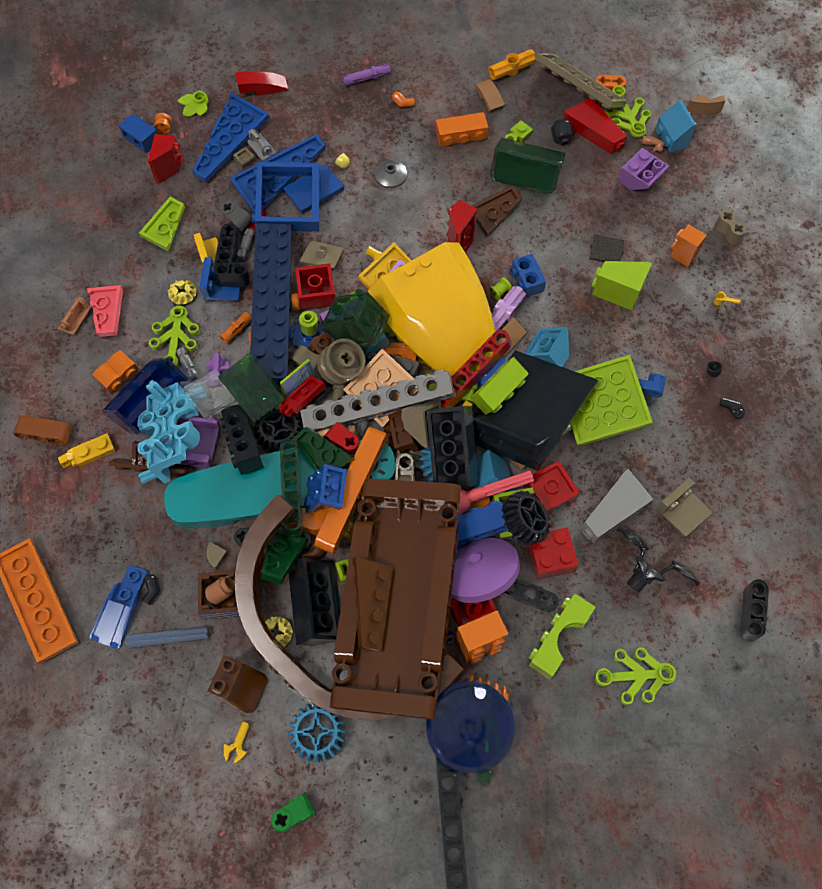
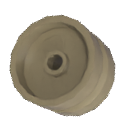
[317,339,365,385]

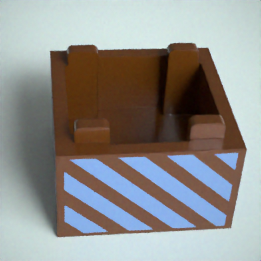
[198,570,240,620]

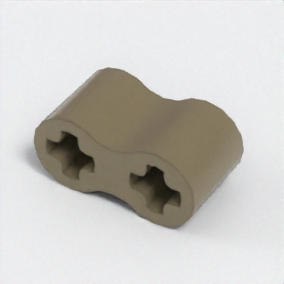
[715,210,747,245]
[289,345,320,376]

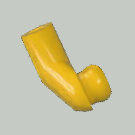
[365,246,382,260]

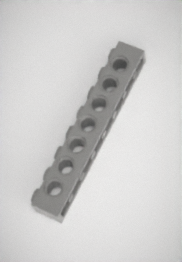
[300,370,456,431]

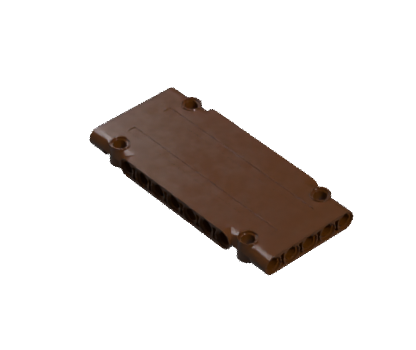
[329,479,461,720]

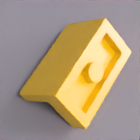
[193,233,218,264]

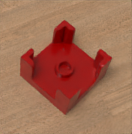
[523,461,580,516]

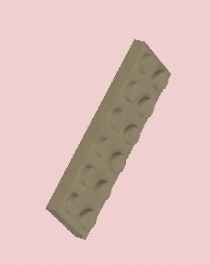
[535,53,627,109]

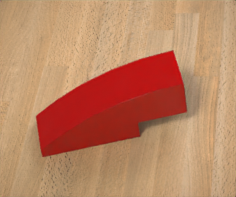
[235,71,288,96]

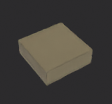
[233,147,257,169]

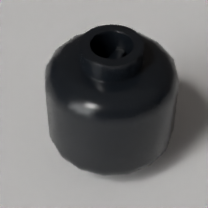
[551,118,574,146]

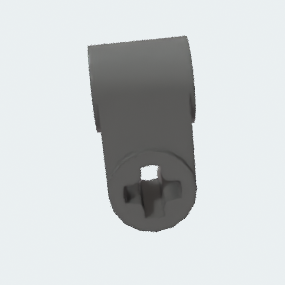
[220,200,252,232]

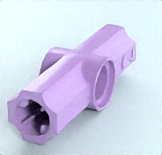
[491,286,526,331]

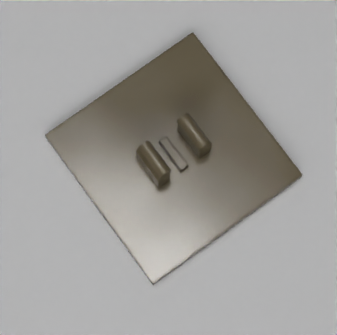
[300,241,344,271]

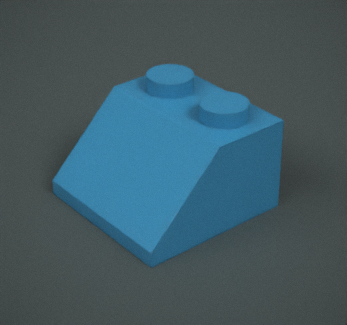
[655,100,696,153]

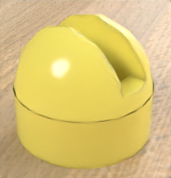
[335,153,350,169]

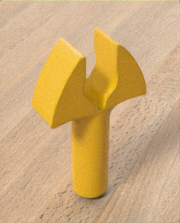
[224,722,250,765]

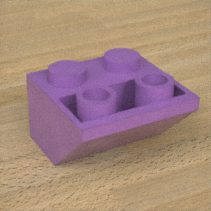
[618,148,669,190]

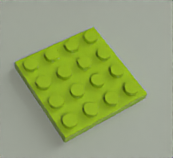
[571,355,653,447]

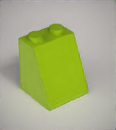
[591,261,652,311]

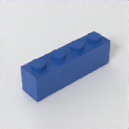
[451,501,508,547]

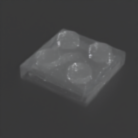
[184,369,238,420]

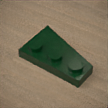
[292,427,355,471]
[262,530,307,585]

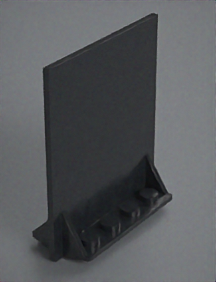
[472,350,598,471]

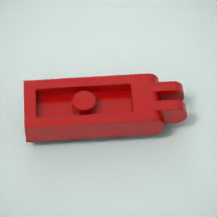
[279,375,326,417]

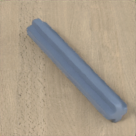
[125,626,209,648]

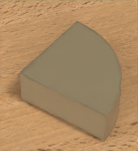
[206,542,227,570]

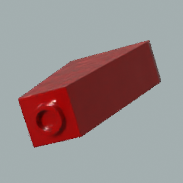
[563,98,627,154]

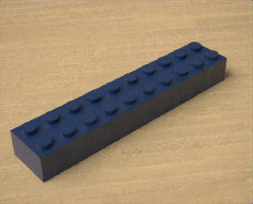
[249,222,292,389]

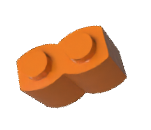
[92,350,139,394]

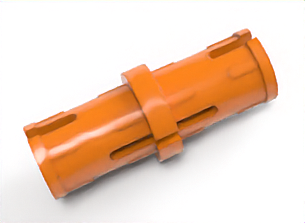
[219,311,252,344]

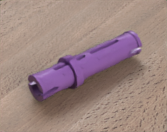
[342,63,391,86]

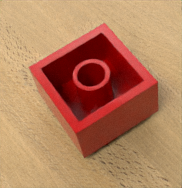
[295,263,336,310]
[527,527,579,580]

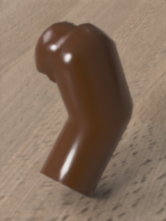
[302,546,326,559]

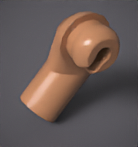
[641,136,665,152]

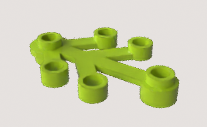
[604,86,651,138]
[149,306,200,371]
[594,647,677,705]

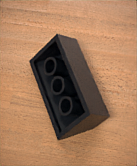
[427,406,479,487]
[288,557,340,646]

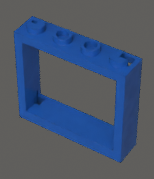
[252,162,320,231]

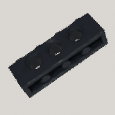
[219,403,264,475]

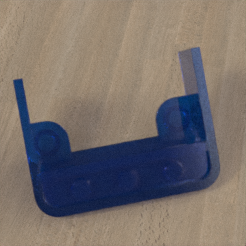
[102,357,189,435]

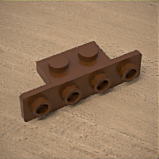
[109,441,190,476]

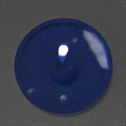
[426,681,515,773]

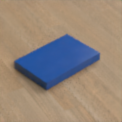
[283,164,344,214]

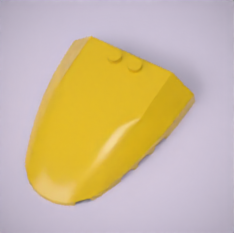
[365,242,496,380]

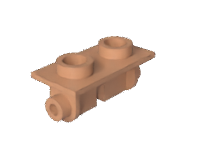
[58,297,92,335]

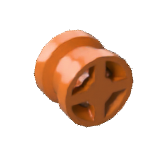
[154,113,171,134]

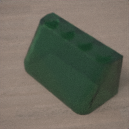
[490,137,566,194]

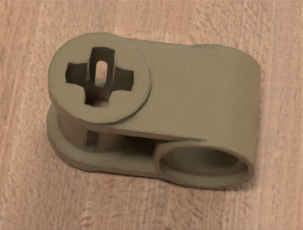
[395,453,417,481]

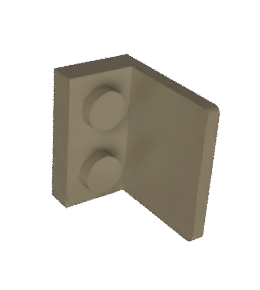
[656,477,712,537]

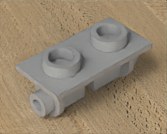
[247,129,277,161]

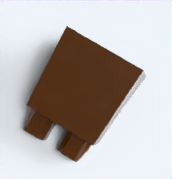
[207,655,268,714]

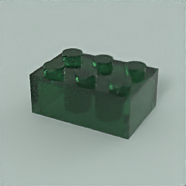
[218,351,286,422]

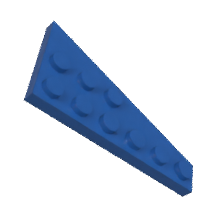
[192,93,270,183]
[230,134,326,213]

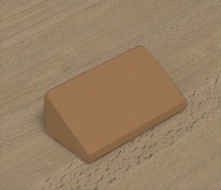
[498,317,527,357]

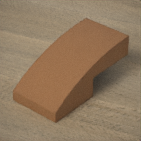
[475,79,505,112]
[687,95,726,115]

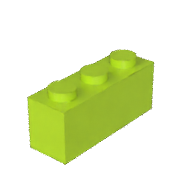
[470,357,529,415]

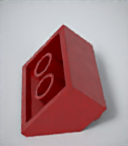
[447,199,477,253]

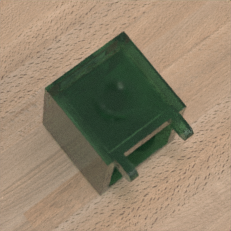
[321,289,390,347]

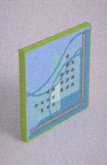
[280,359,316,397]

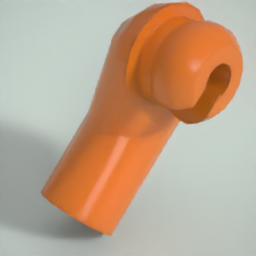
[392,92,414,107]

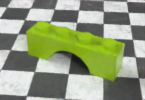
[529,593,596,680]

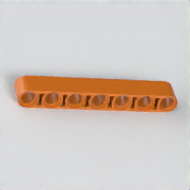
[314,426,388,554]

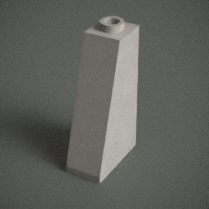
[582,469,653,543]

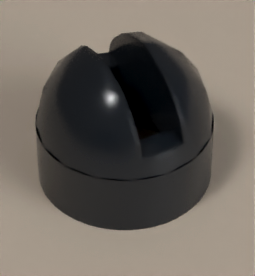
[707,361,722,377]

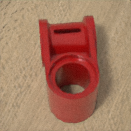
[324,422,360,457]

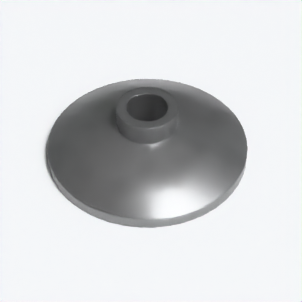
[374,160,407,188]

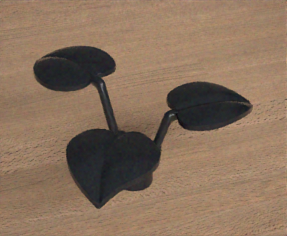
[617,528,700,593]

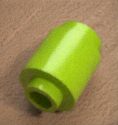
[299,311,319,336]

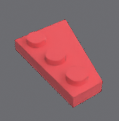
[87,285,124,337]

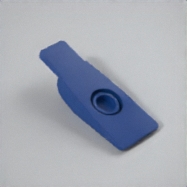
[89,565,148,649]

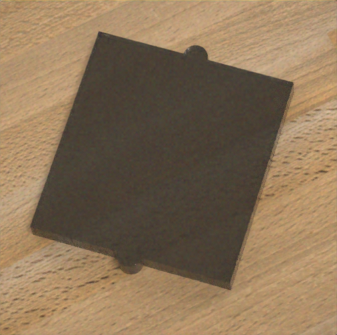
[589,234,624,262]

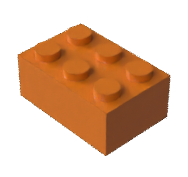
[455,611,508,664]

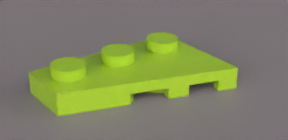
[139,197,185,252]

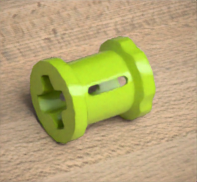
[489,277,512,301]

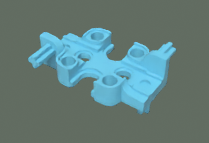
[138,380,208,484]

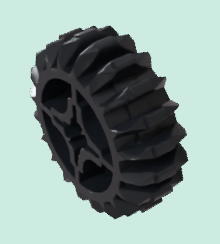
[253,406,304,453]
[501,490,551,546]

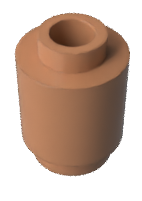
[205,576,235,605]

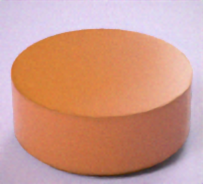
[291,293,300,311]

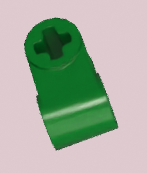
[271,793,316,832]

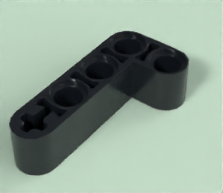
[213,223,250,287]

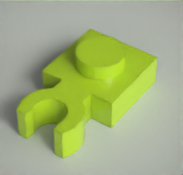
[504,121,533,148]

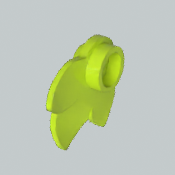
[178,91,209,117]

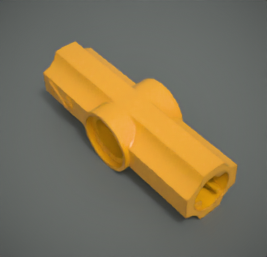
[488,49,536,80]

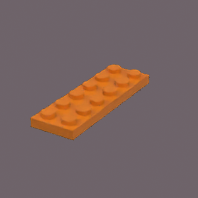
[0,538,79,664]

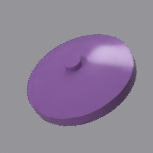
[451,537,520,603]

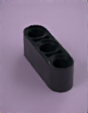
[740,579,769,642]

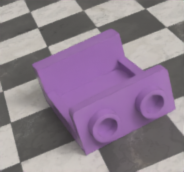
[176,416,221,469]

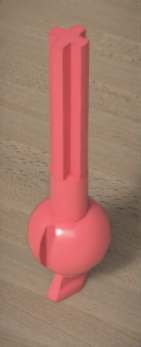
[452,470,534,514]

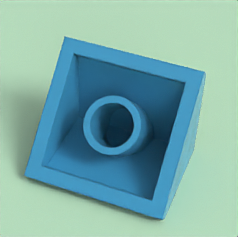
[473,450,513,493]

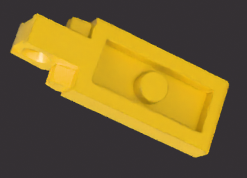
[58,433,115,468]

